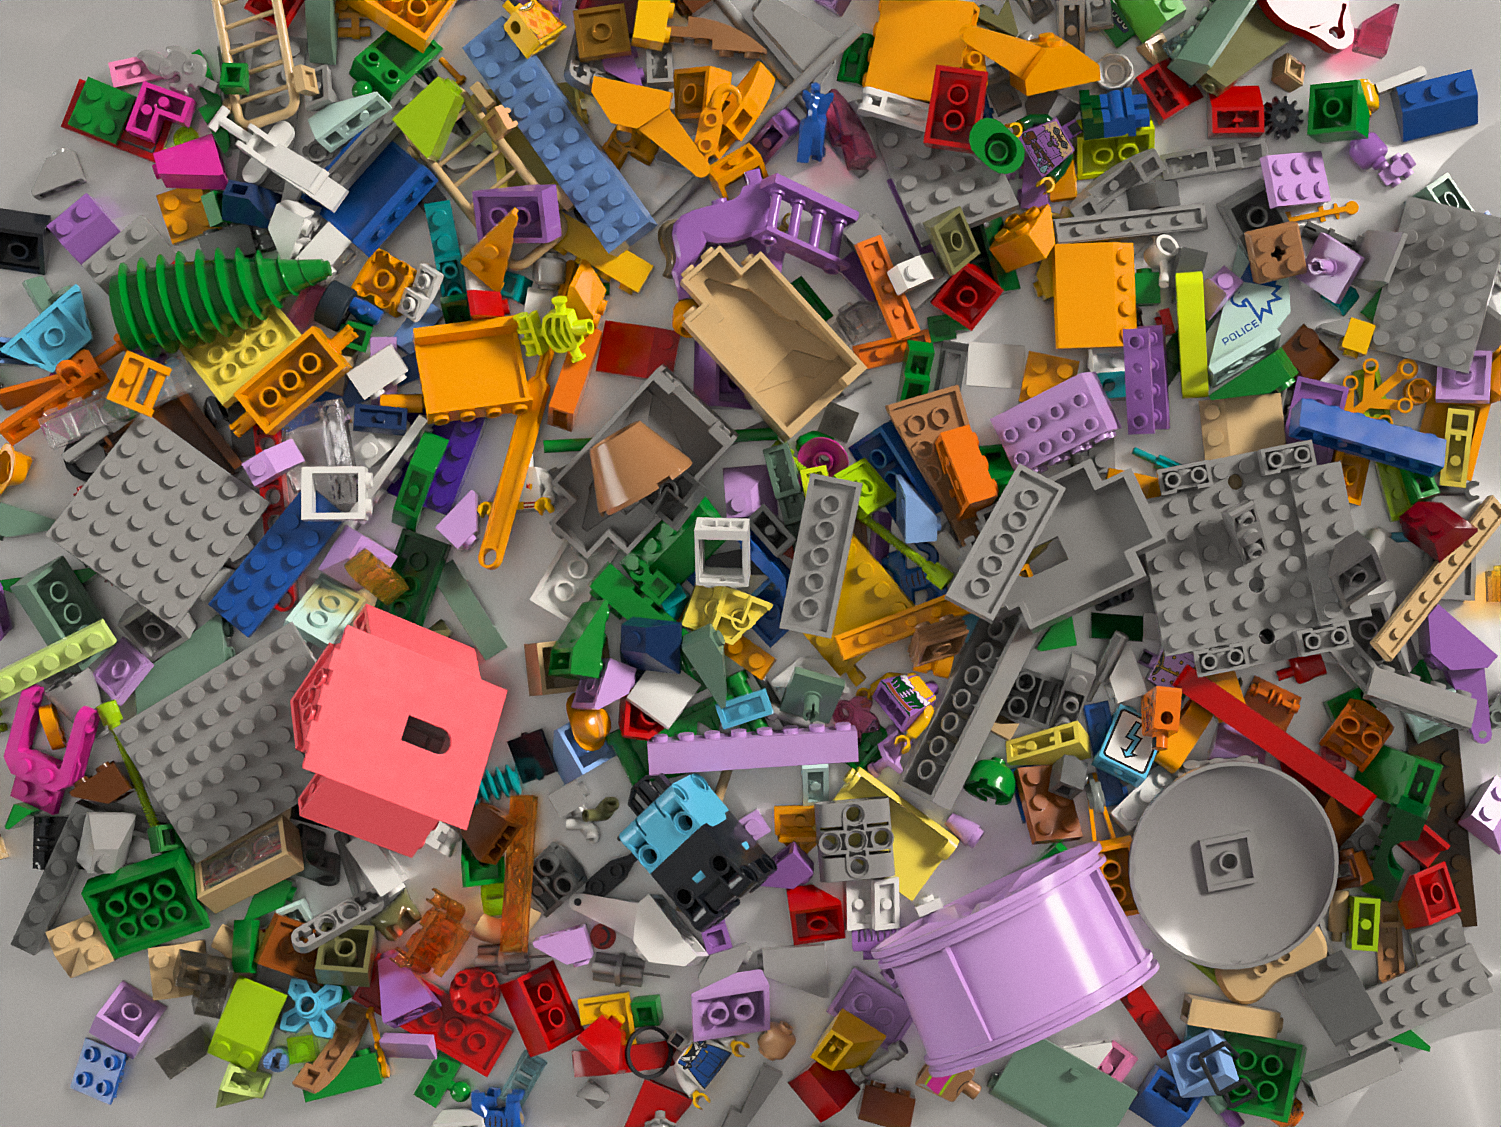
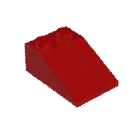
[923,65,988,154]
[596,320,681,381]

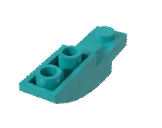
[424,200,469,304]

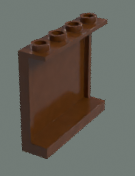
[102,383,243,476]

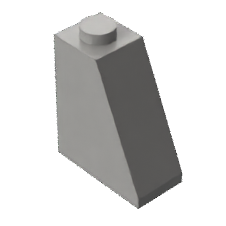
[757,943,829,998]

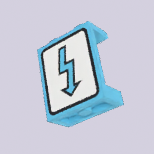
[1091,704,1158,788]

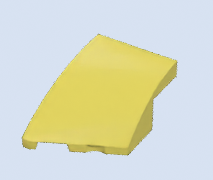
[681,583,773,645]

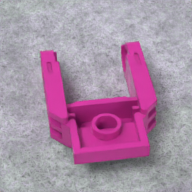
[3,684,100,815]

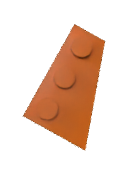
[935,424,998,522]

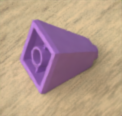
[378,949,442,1029]

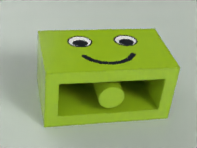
[1345,895,1381,952]

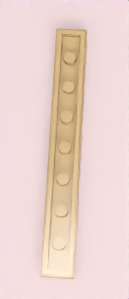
[1370,495,1501,662]

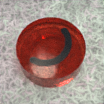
[590,923,616,950]

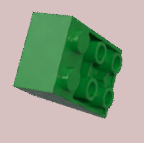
[548,599,609,680]
[1354,744,1444,806]

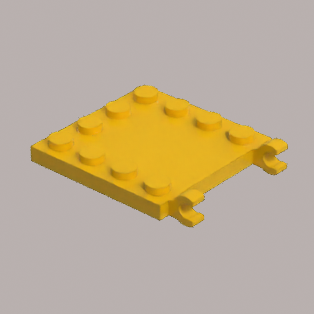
[803,533,915,687]

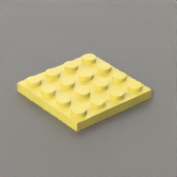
[179,304,301,409]

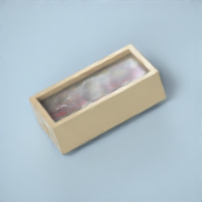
[194,814,304,914]

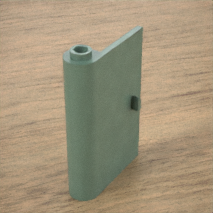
[987,1039,1138,1127]

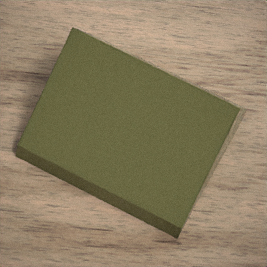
[922,206,980,276]

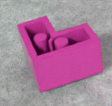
[125,81,198,144]

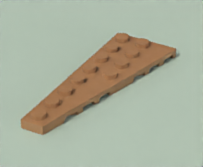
[885,385,980,547]

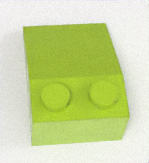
[207,975,288,1073]

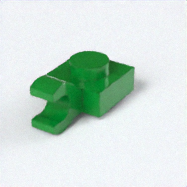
[927,314,969,343]

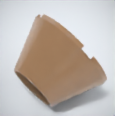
[589,420,692,517]

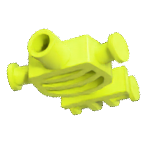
[513,296,594,363]

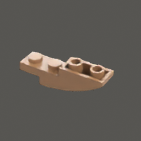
[666,16,767,59]

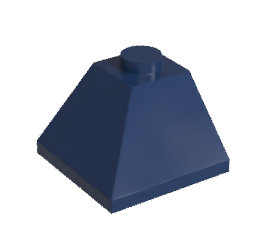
[621,617,682,674]

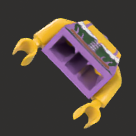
[856,672,939,754]

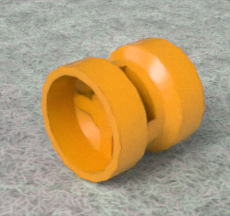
[1402,378,1433,406]

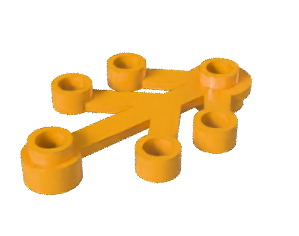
[1342,358,1418,424]

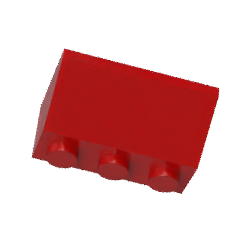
[498,960,584,1057]

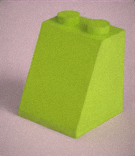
[392,76,465,161]

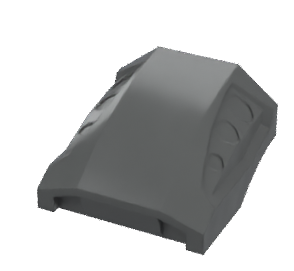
[999,667,1064,730]
[512,842,588,918]

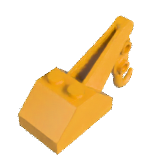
[959,24,1101,96]
[591,76,742,178]

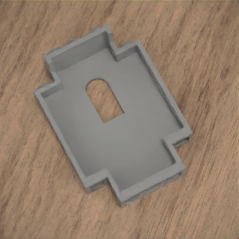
[957,458,1167,634]

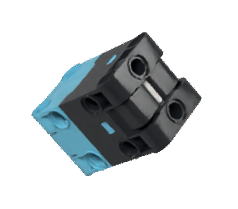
[619,773,778,932]

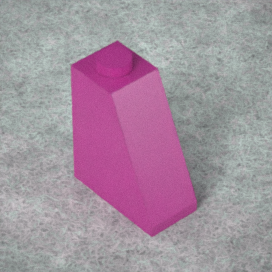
[152,134,229,190]

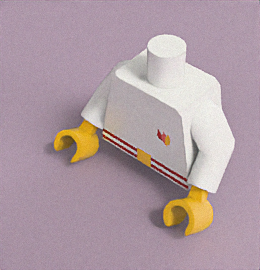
[477,454,557,518]

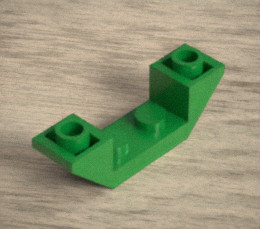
[391,431,449,532]

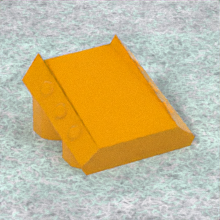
[350,248,417,318]

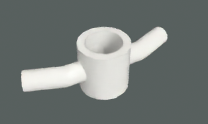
[1144,234,1179,288]

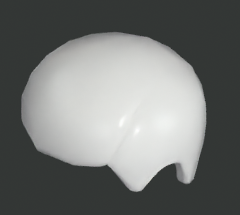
[1096,52,1134,92]

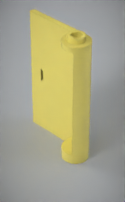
[812,766,960,901]

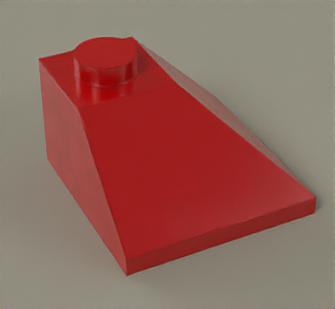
[1398,861,1461,930]
[786,884,845,945]
[576,1014,628,1075]

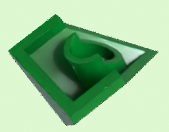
[461,837,506,888]

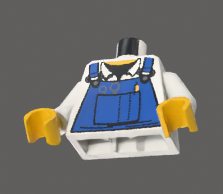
[667,1029,750,1110]

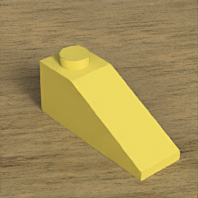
[1439,404,1475,488]
[1005,720,1092,765]

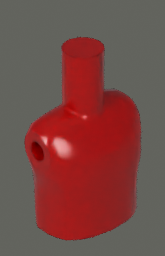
[1275,653,1327,684]

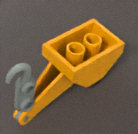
[1085,772,1139,916]

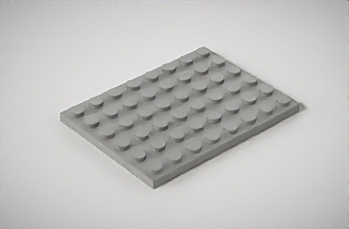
[113,621,317,864]

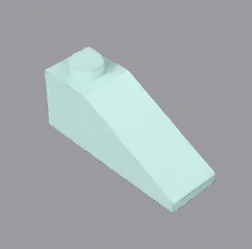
[308,91,392,153]

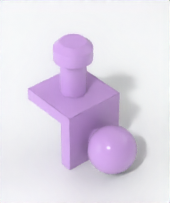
[867,724,914,778]

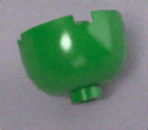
[964,757,1016,805]

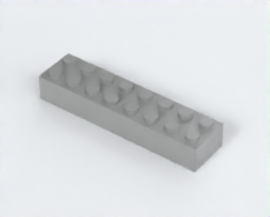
[897,611,1040,811]

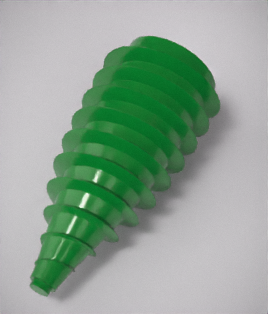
[109,247,332,359]

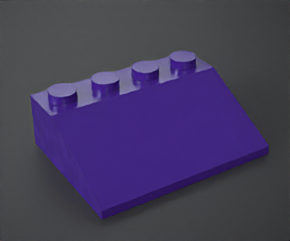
[386,393,488,515]

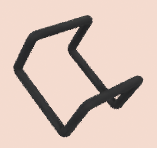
[1198,1041,1259,1109]

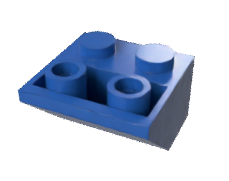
[1128,1064,1203,1127]

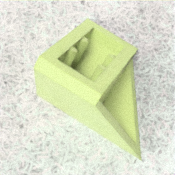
[216,1063,272,1108]

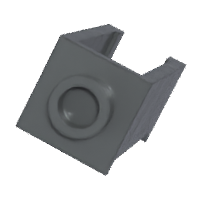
[933,340,969,392]

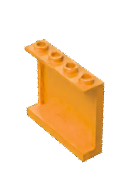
[862,0,980,103]
[412,315,533,426]

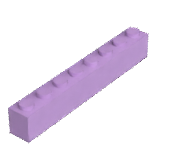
[647,722,859,775]

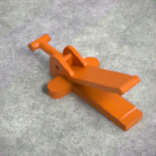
[0,333,134,446]

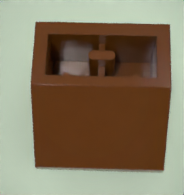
[69,760,135,804]

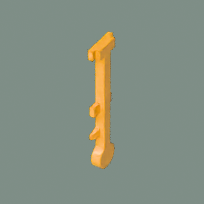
[1285,201,1359,222]
[366,1006,390,1078]

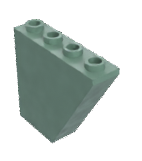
[135,615,235,714]

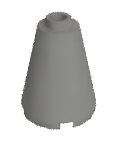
[44,666,109,740]

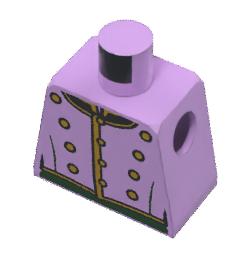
[1137,646,1196,703]

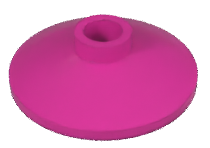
[797,437,849,477]

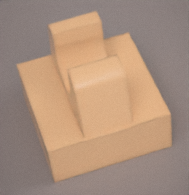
[482,105,518,141]

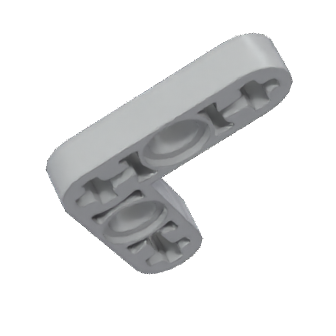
[564,30,622,98]

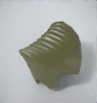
[368,888,422,942]

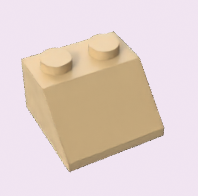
[148,939,211,1001]

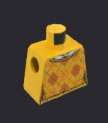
[502,0,567,59]

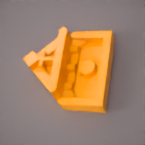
[774,805,825,854]

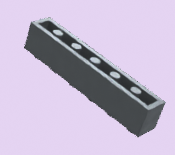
[10,799,106,955]

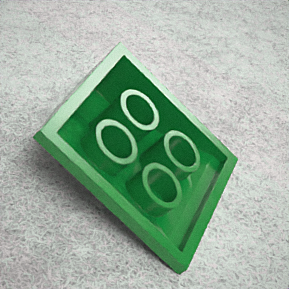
[1222,1031,1307,1123]

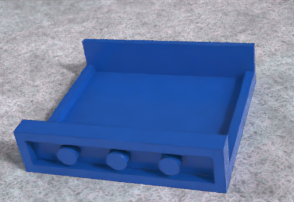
[301,126,439,258]

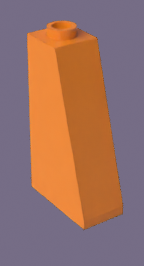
[547,328,602,432]

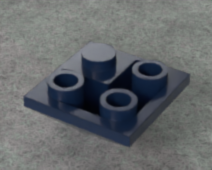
[222,180,282,229]

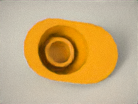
[0,443,32,495]
[566,692,611,751]

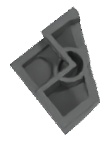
[639,471,710,532]

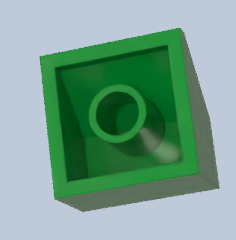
[1307,80,1370,143]

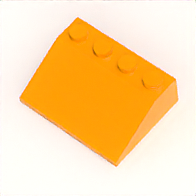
[341,0,458,53]
[1052,242,1137,349]

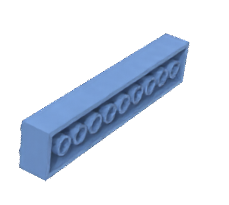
[462,16,658,257]

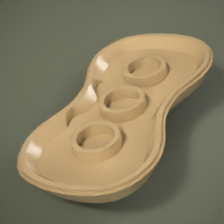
[1214,926,1327,1005]

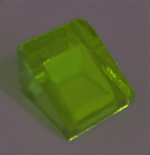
[481,882,510,916]

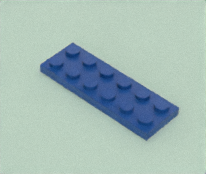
[208,490,345,638]

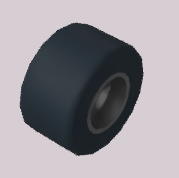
[314,280,357,332]

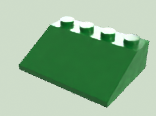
[81,847,211,959]

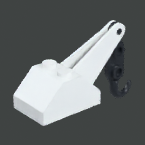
[569,836,709,966]

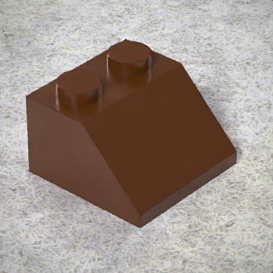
[856,1079,916,1127]

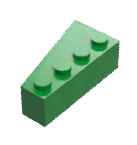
[587,561,689,642]

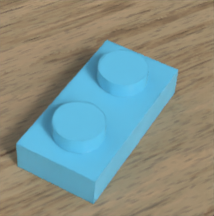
[715,688,774,730]

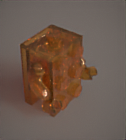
[389,888,476,978]

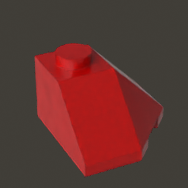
[618,688,665,741]

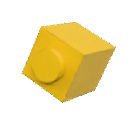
[1337,317,1376,359]

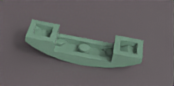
[438,559,508,661]

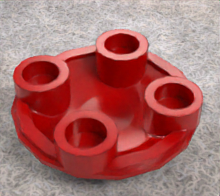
[449,967,501,1019]

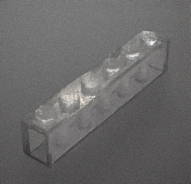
[37,355,199,450]

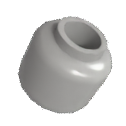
[532,252,566,290]

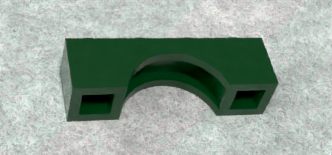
[1362,795,1431,903]

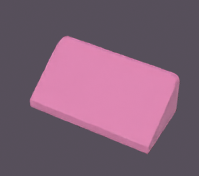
[1097,1040,1138,1082]

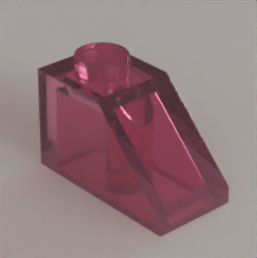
[1352,3,1400,59]

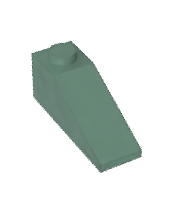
[0,502,56,541]
[682,623,727,709]

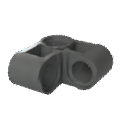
[295,823,341,886]

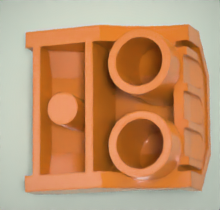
[1318,699,1394,773]

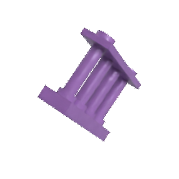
[751,173,859,275]
[1123,325,1170,435]

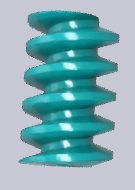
[475,764,522,805]

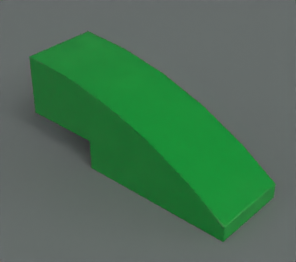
[896,340,935,402]

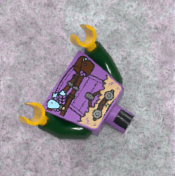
[1004,114,1083,195]

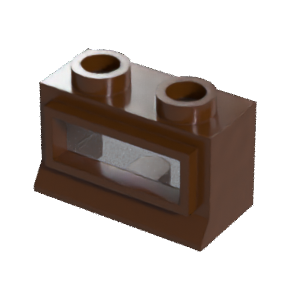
[1335,847,1374,891]

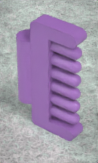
[852,927,902,960]

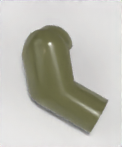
[582,797,619,822]

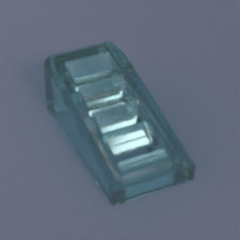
[498,1050,547,1108]

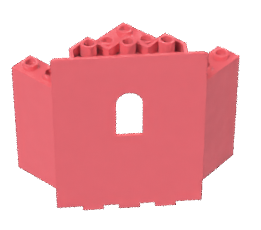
[290,604,508,858]

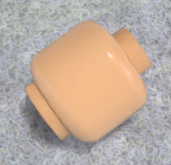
[757,1021,796,1061]

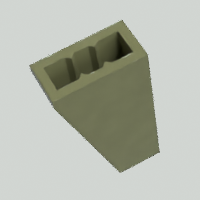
[1197,5,1295,97]

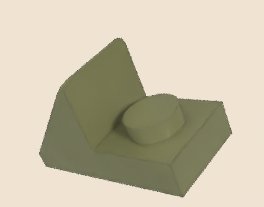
[977,0,1018,37]

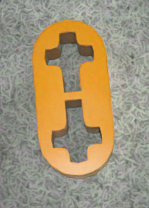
[39,703,67,750]

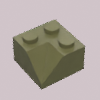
[315,922,377,987]

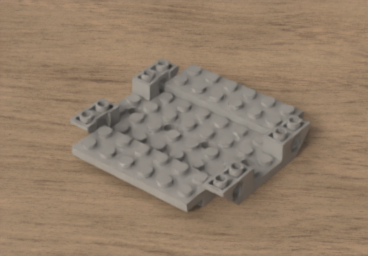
[1144,439,1372,677]

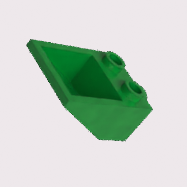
[349,31,443,103]

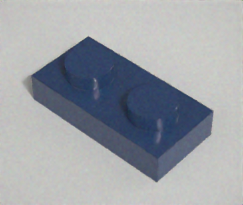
[353,403,407,436]

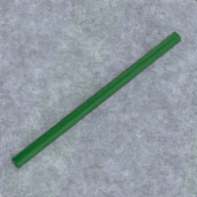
[543,428,778,453]

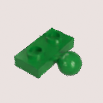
[413,1050,471,1108]

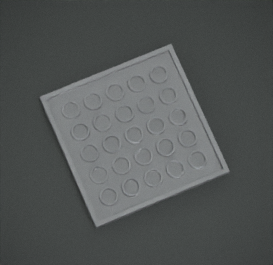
[45,413,270,629]

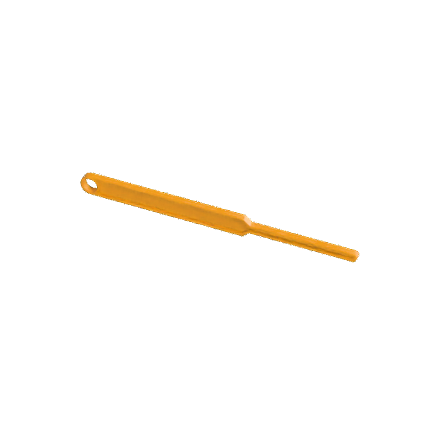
[478,260,578,570]

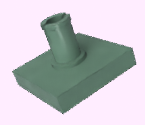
[780,666,845,724]

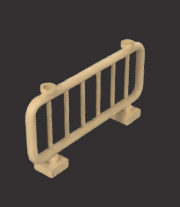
[211,0,319,131]
[404,81,576,271]

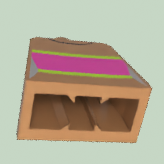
[915,1062,982,1102]

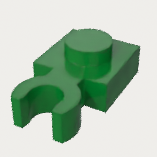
[629,559,677,606]

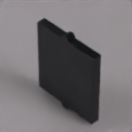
[507,728,558,784]

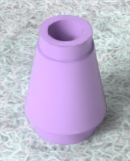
[945,812,984,849]

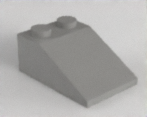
[1351,230,1408,293]

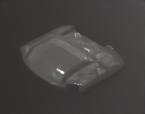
[282,398,358,505]

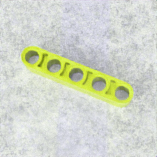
[1175,271,1209,399]

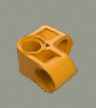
[602,126,661,171]

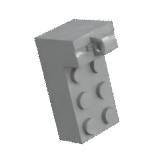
[843,212,951,314]

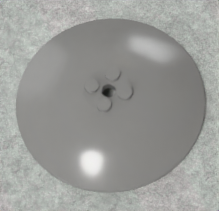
[1128,761,1339,969]

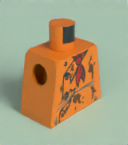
[1141,686,1182,751]

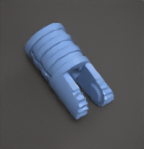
[263,1045,293,1072]

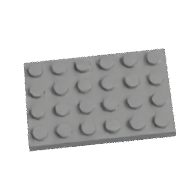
[874,101,1019,247]
[1368,196,1501,374]

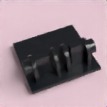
[32,816,85,870]

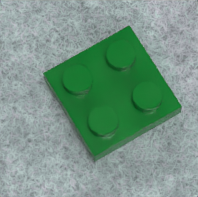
[68,77,137,146]

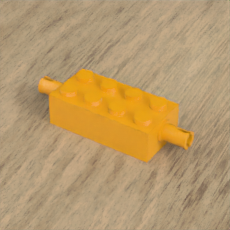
[229,324,359,438]

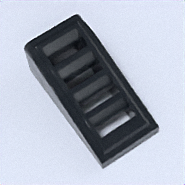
[203,395,229,430]

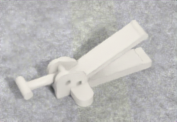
[207,105,349,213]

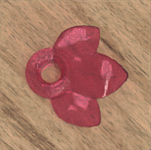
[832,696,880,746]

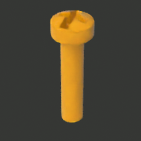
[438,57,467,86]

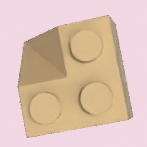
[45,914,119,978]

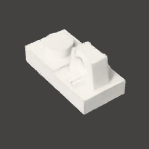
[1087,348,1125,373]

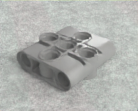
[814,796,895,883]

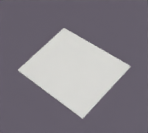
[966,342,1025,389]

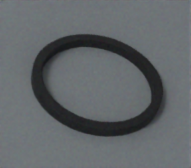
[625,1026,673,1079]

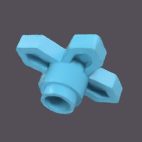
[280,978,343,1039]

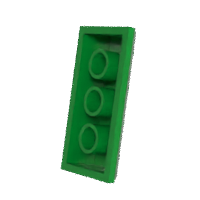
[619,496,726,586]

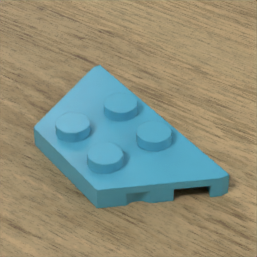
[0,284,94,374]

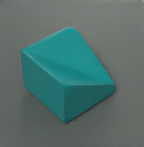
[661,583,691,621]

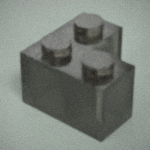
[173,949,234,1019]

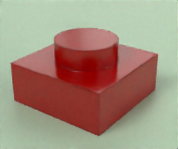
[1153,308,1176,337]

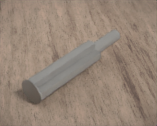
[1086,630,1129,702]

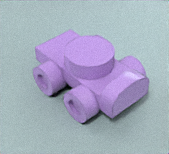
[1377,152,1416,188]

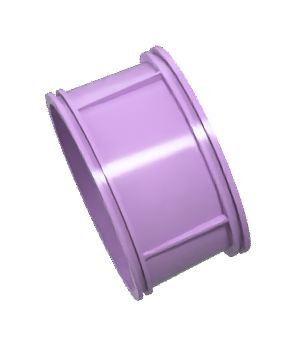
[871,841,1160,1078]

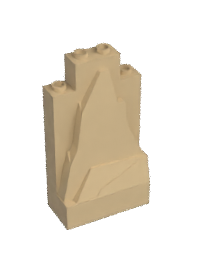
[680,246,867,443]

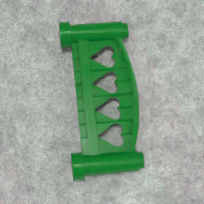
[605,669,769,786]

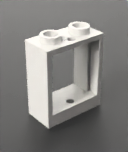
[301,466,373,522]
[694,517,751,589]
[345,837,409,897]

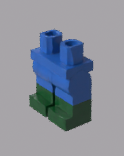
[1079,87,1150,140]

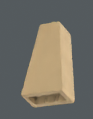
[1180,993,1283,1039]

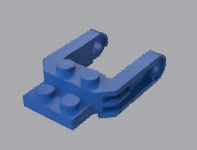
[687,528,791,648]

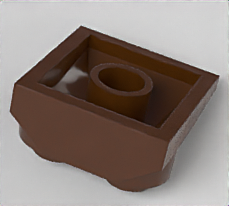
[1281,324,1340,389]

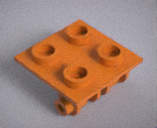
[1244,675,1302,732]

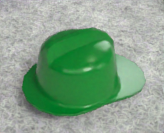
[969,118,1025,174]

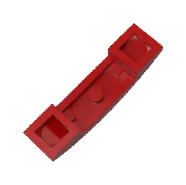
[572,1039,676,1077]

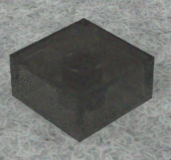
[817,402,859,444]

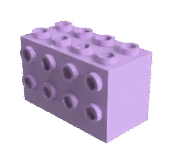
[990,371,1122,474]

